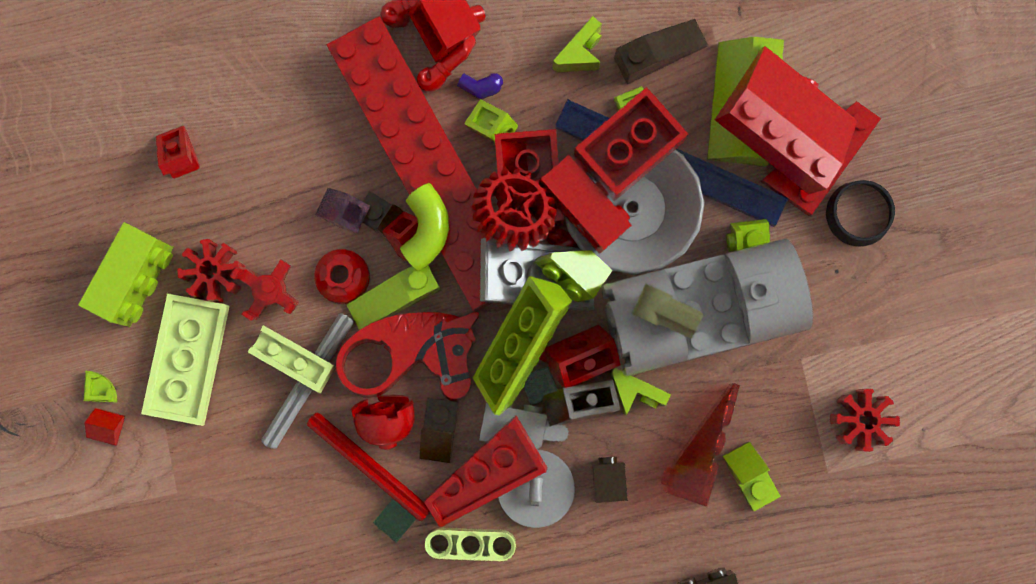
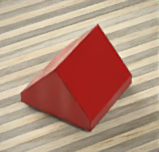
[84,408,125,446]

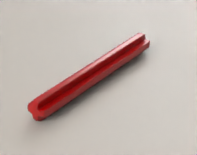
[307,413,430,521]

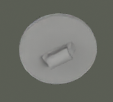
[498,450,575,528]

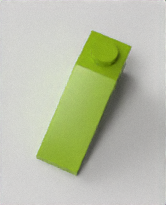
[347,265,441,330]

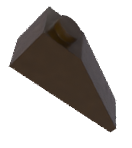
[614,19,708,84]

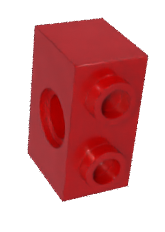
[544,325,621,388]

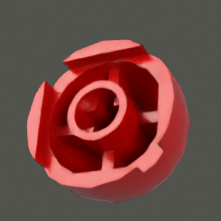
[351,395,415,449]

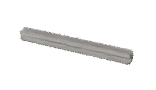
[261,313,354,449]

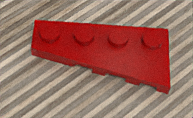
[760,101,881,217]
[424,415,548,528]

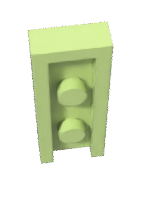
[248,325,336,393]

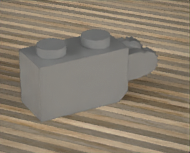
[479,403,569,449]

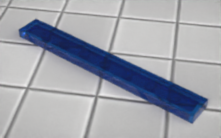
[555,99,788,227]

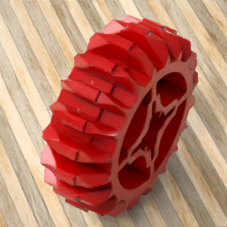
[471,167,557,252]

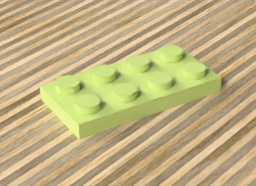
[141,293,230,426]

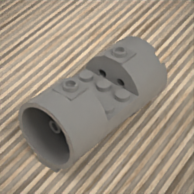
[601,238,813,377]

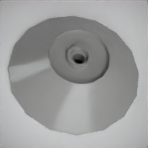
[565,150,705,275]

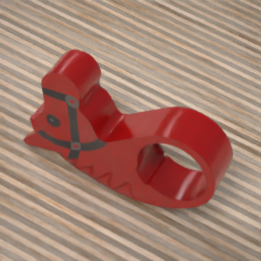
[336,312,479,401]

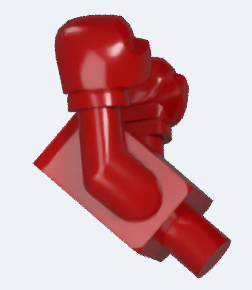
[380,0,485,92]

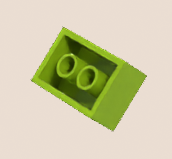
[78,222,174,327]

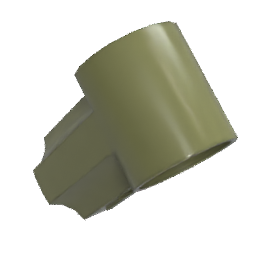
[631,284,704,339]

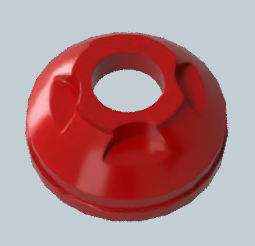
[314,249,370,304]

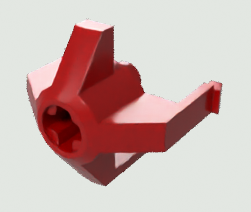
[230,259,299,321]

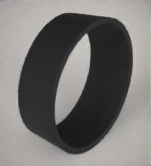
[826,180,895,247]

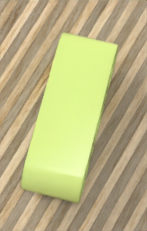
[425,528,516,561]

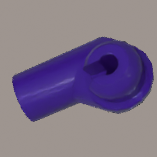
[457,73,503,99]

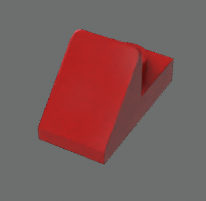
[156,125,200,178]

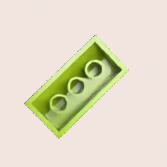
[707,37,784,167]
[473,276,572,416]

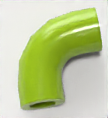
[400,183,449,271]

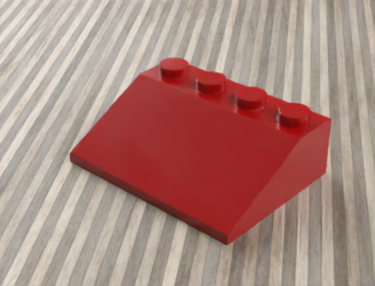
[715,46,857,194]

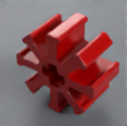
[177,239,245,303]
[830,389,900,452]

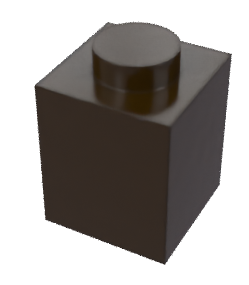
[592,456,628,503]

